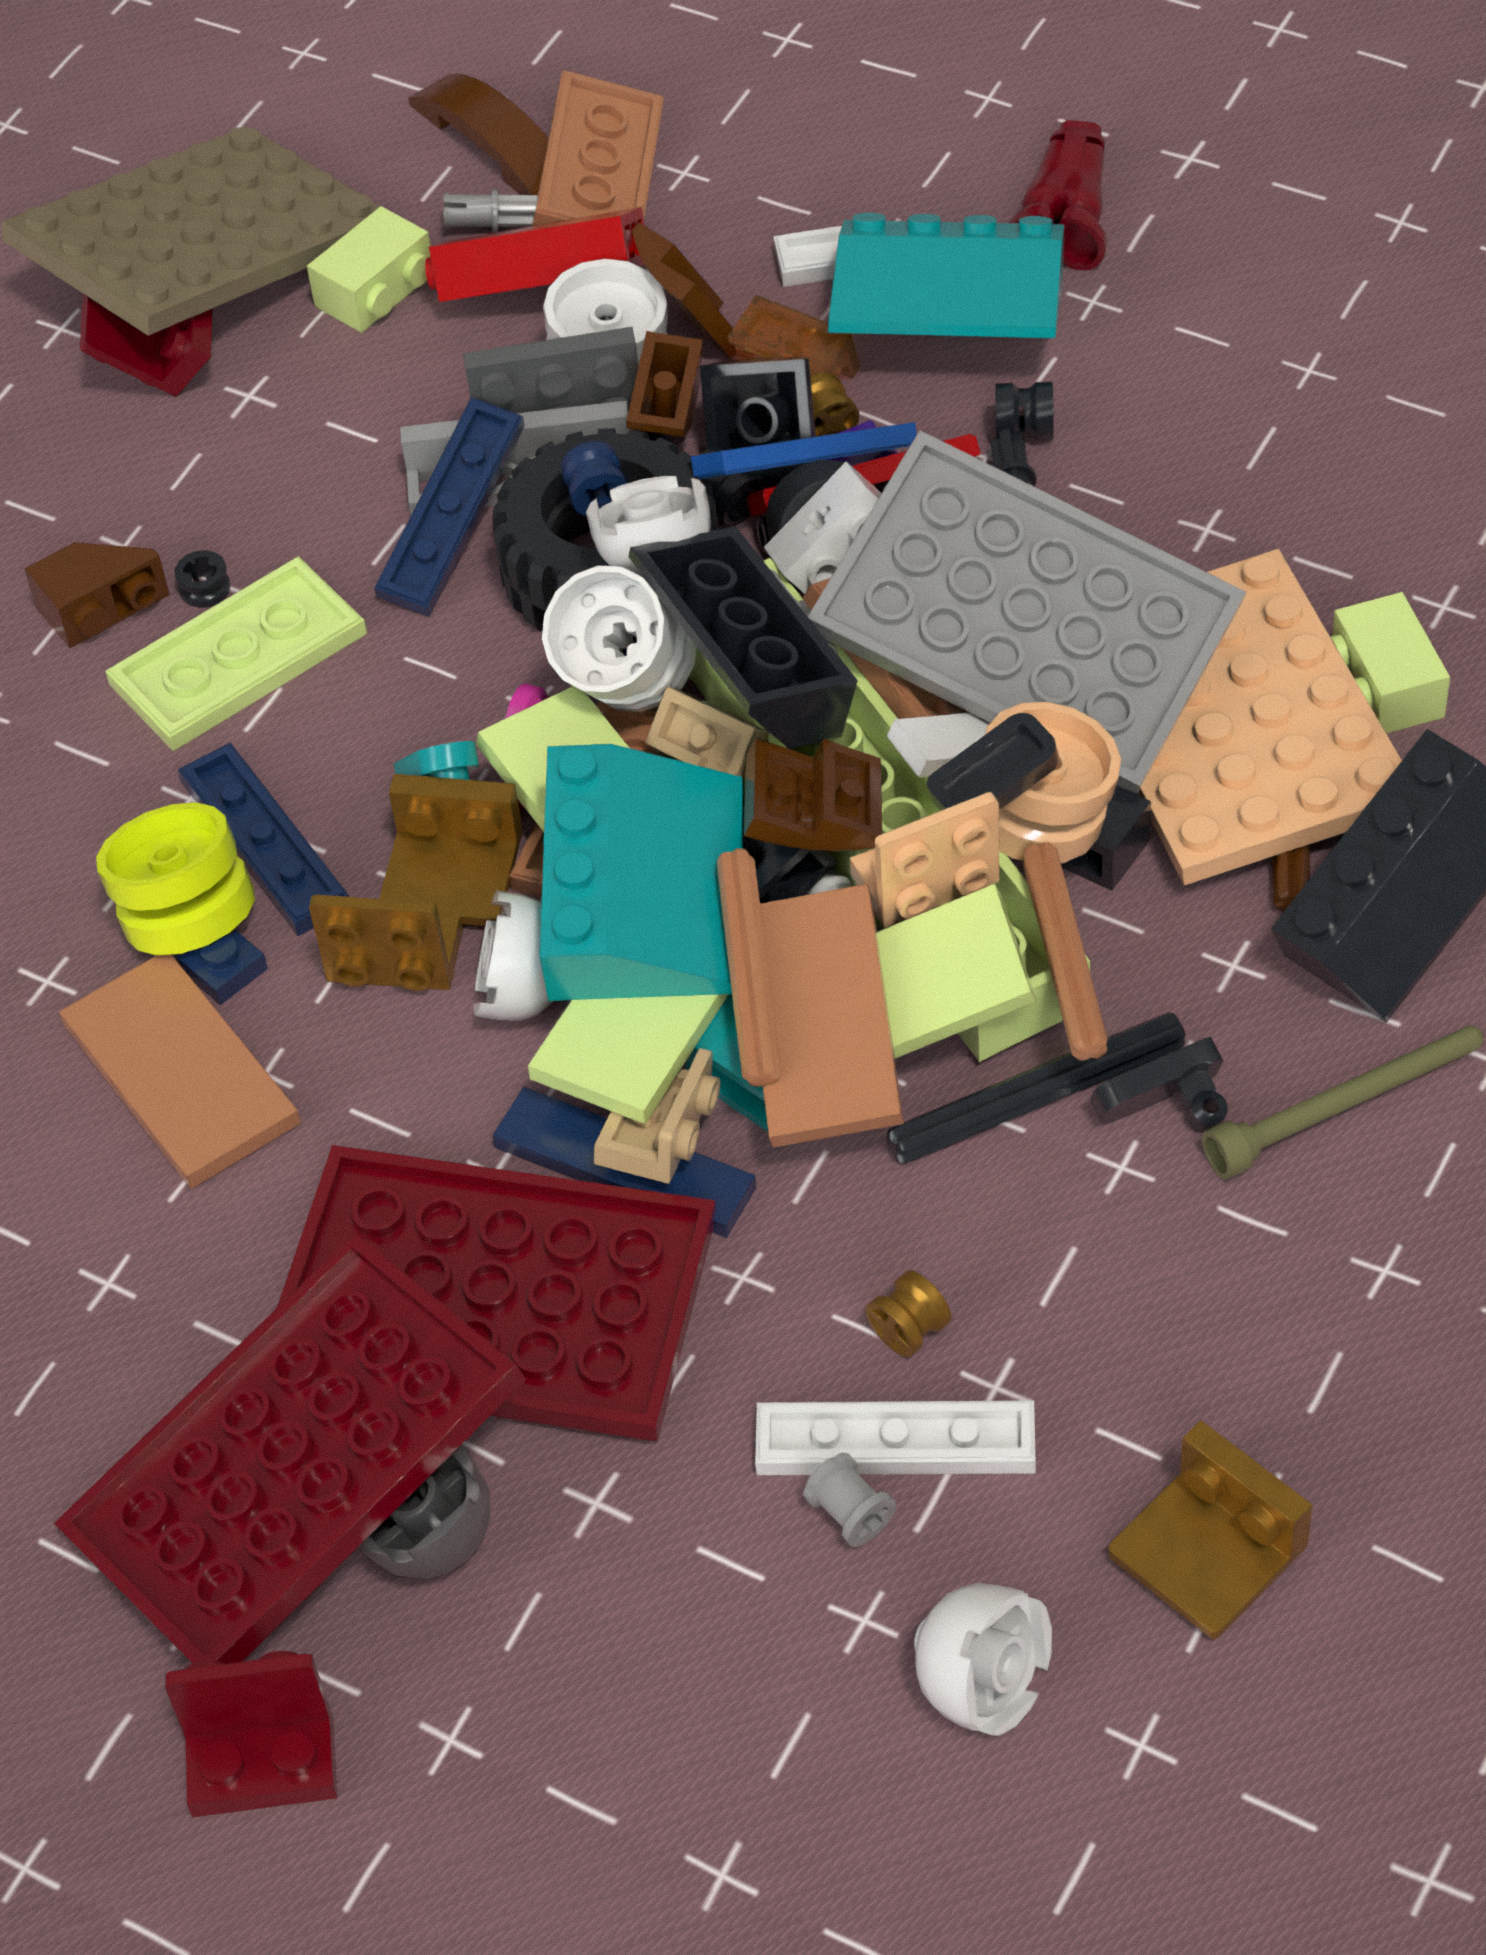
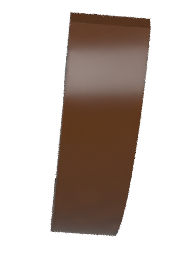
[408,73,548,195]

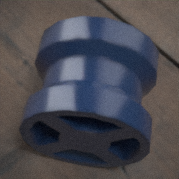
[561,441,627,517]

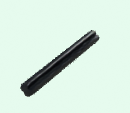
[887,1012,1186,1164]

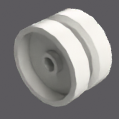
[544,259,668,366]

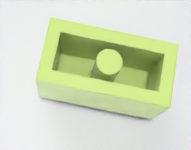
[307,206,431,333]
[1330,592,1450,733]

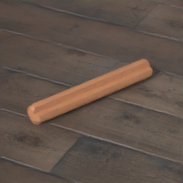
[1023,842,1108,1061]
[716,848,781,1087]

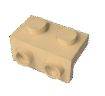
[594,1048,720,1184]

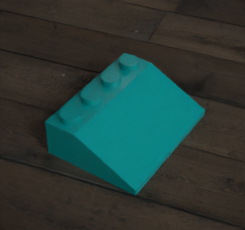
[828,213,1064,338]
[540,744,743,1001]

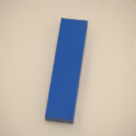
[691,422,917,479]

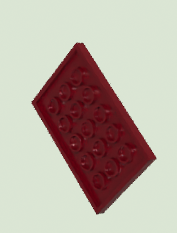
[277,1145,716,1442]
[54,1232,527,1664]

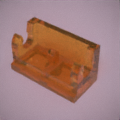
[728,295,860,379]

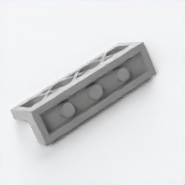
[400,401,630,514]

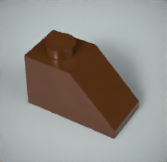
[626,331,703,437]

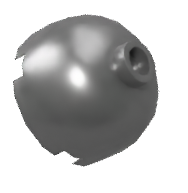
[359,1444,491,1579]

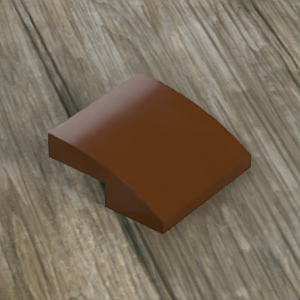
[632,223,745,359]
[744,738,882,851]

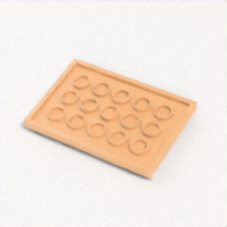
[1138,549,1402,886]

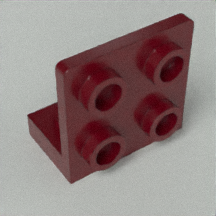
[80,294,213,397]
[165,1651,338,1818]

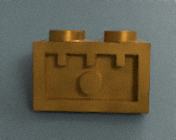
[379,774,523,926]
[309,895,463,991]
[1108,1420,1313,1639]

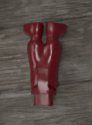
[1008,120,1107,271]

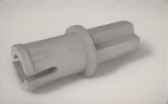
[444,189,538,233]

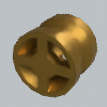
[810,373,860,437]
[865,1270,952,1357]

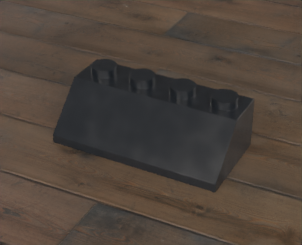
[628,526,858,749]
[1271,729,1486,1023]

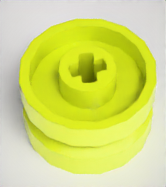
[96,802,255,955]

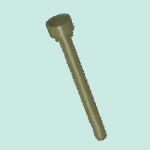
[1202,1026,1484,1180]

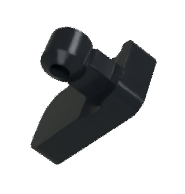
[927,713,1059,811]
[1090,1037,1228,1133]

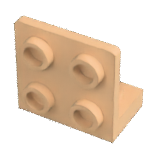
[850,792,999,928]

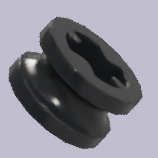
[175,550,231,608]

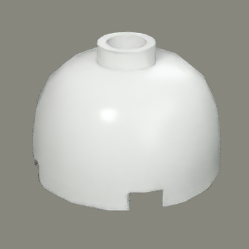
[586,476,711,578]
[474,890,553,1021]
[914,1583,1052,1736]

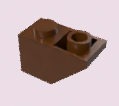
[24,542,170,648]

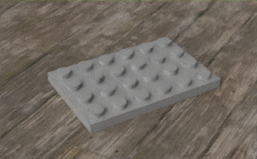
[808,430,1246,795]

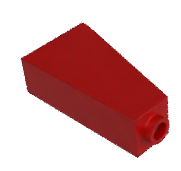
[425,207,645,302]

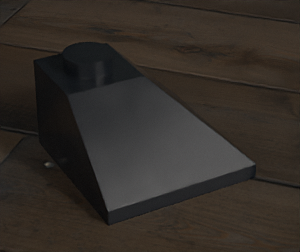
[700,356,816,478]

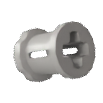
[803,1452,897,1547]

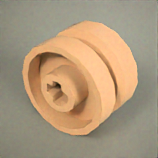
[985,702,1121,863]

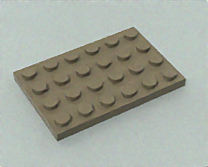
[2,126,380,336]

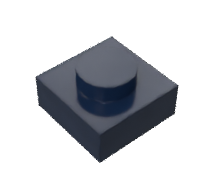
[176,929,268,1005]

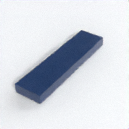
[374,397,525,617]
[178,742,349,936]
[493,1087,756,1238]

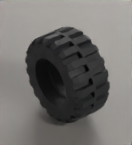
[492,428,718,639]

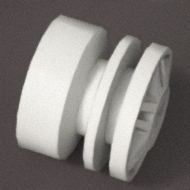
[542,566,696,712]

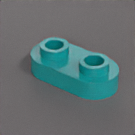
[393,741,479,780]

